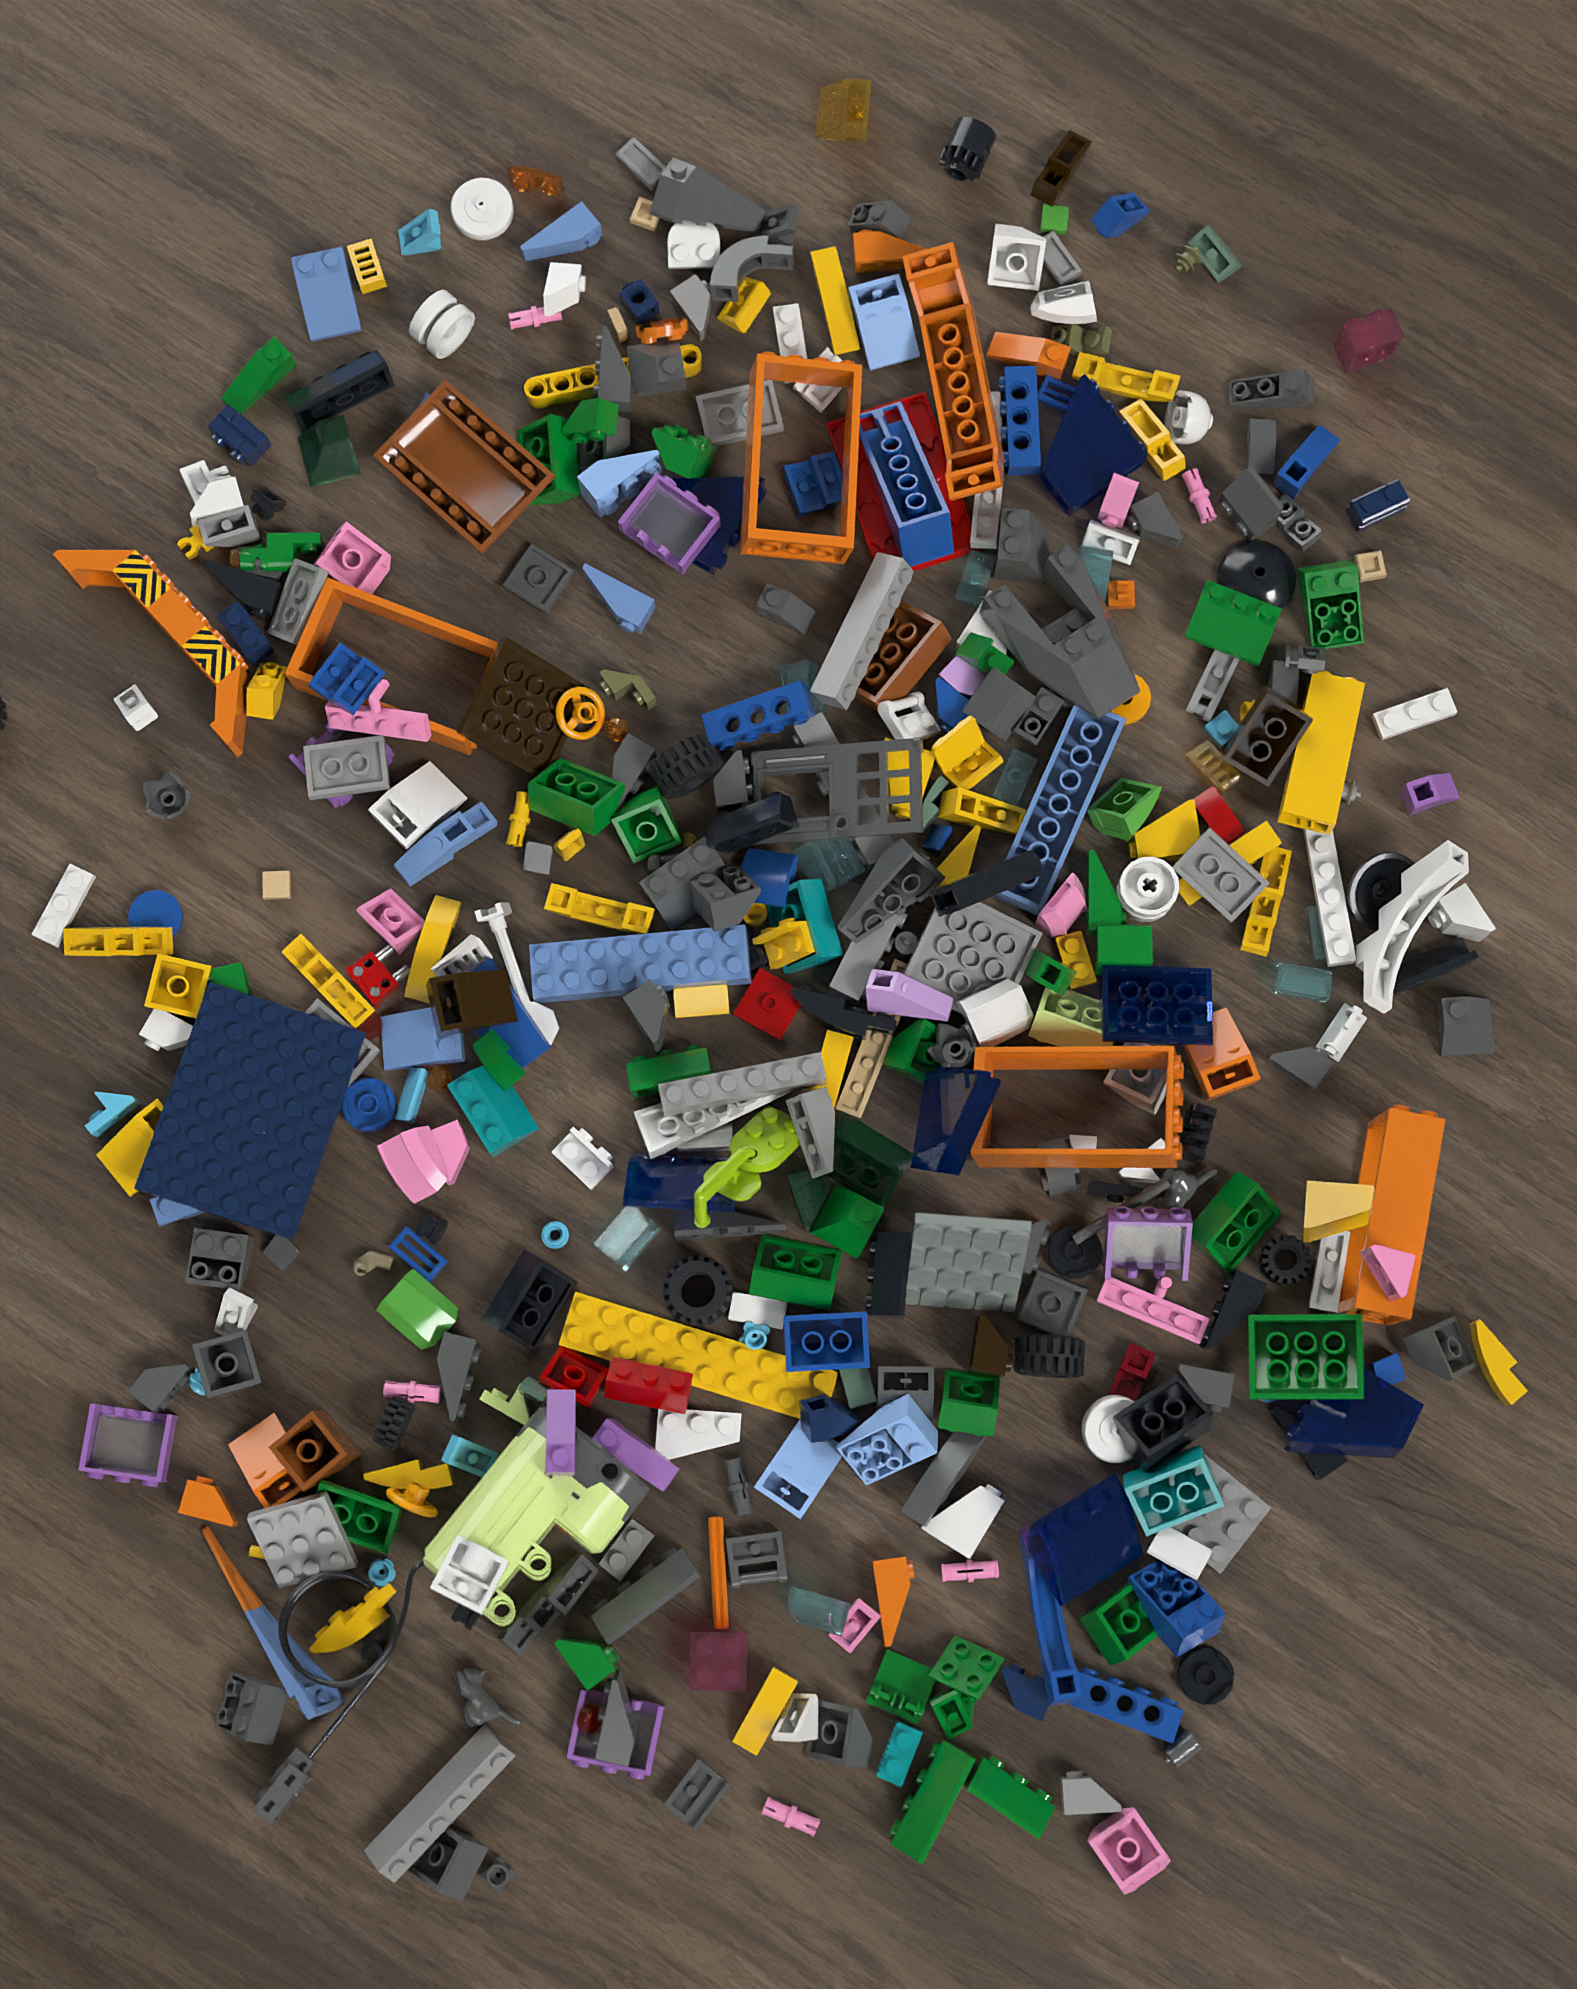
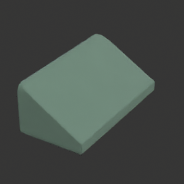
[1187,225,1242,283]

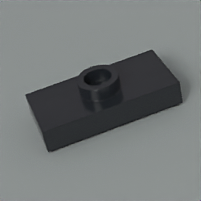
[1087,1181,1145,1203]

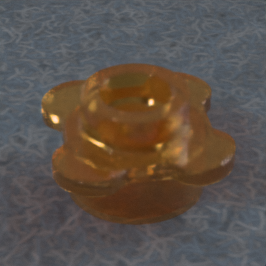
[603,717,630,742]
[428,1064,452,1093]

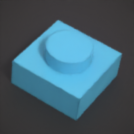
[1203,710,1238,749]

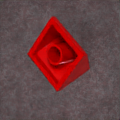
[538,1345,608,1408]

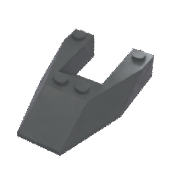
[979,545,1140,720]

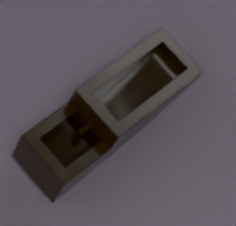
[1030,130,1092,207]

